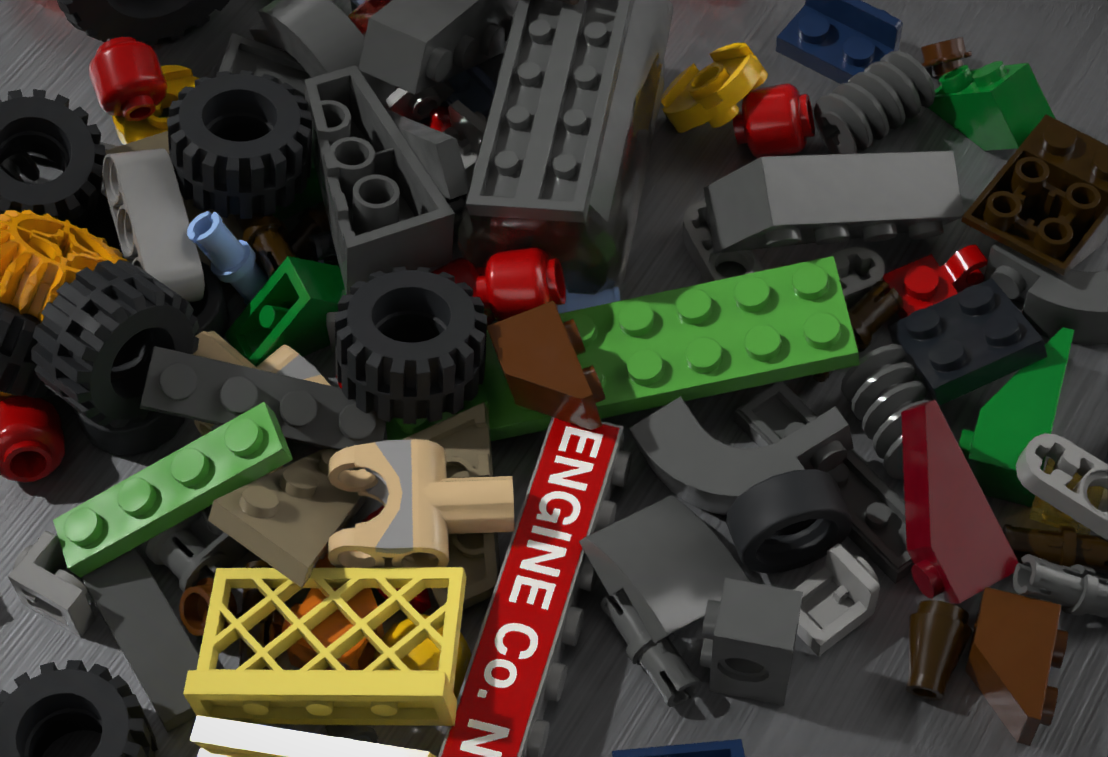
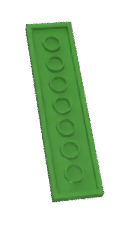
[386,256,860,441]

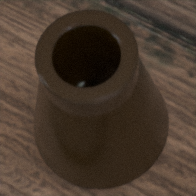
[906,600,972,700]

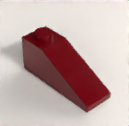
[901,400,1019,604]

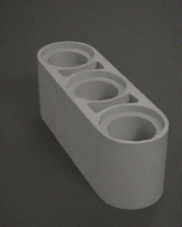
[102,148,205,303]

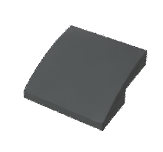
[579,495,750,643]

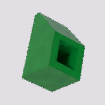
[928,61,1056,151]

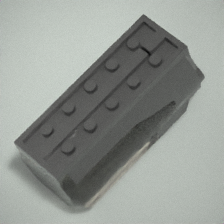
[458,0,674,295]

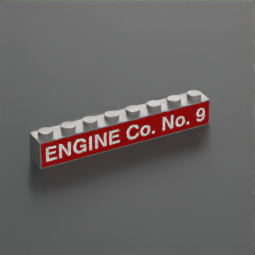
[438,417,632,757]

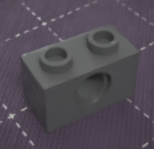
[700,577,803,706]

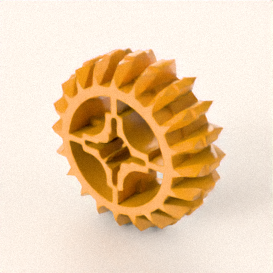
[0,210,129,323]

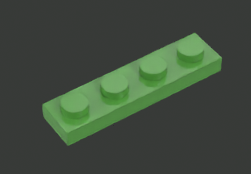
[53,402,293,578]

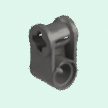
[146,505,250,592]

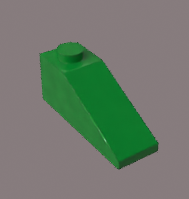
[959,327,1075,507]

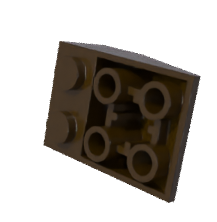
[961,114,1108,276]

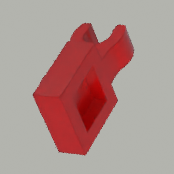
[883,244,988,319]

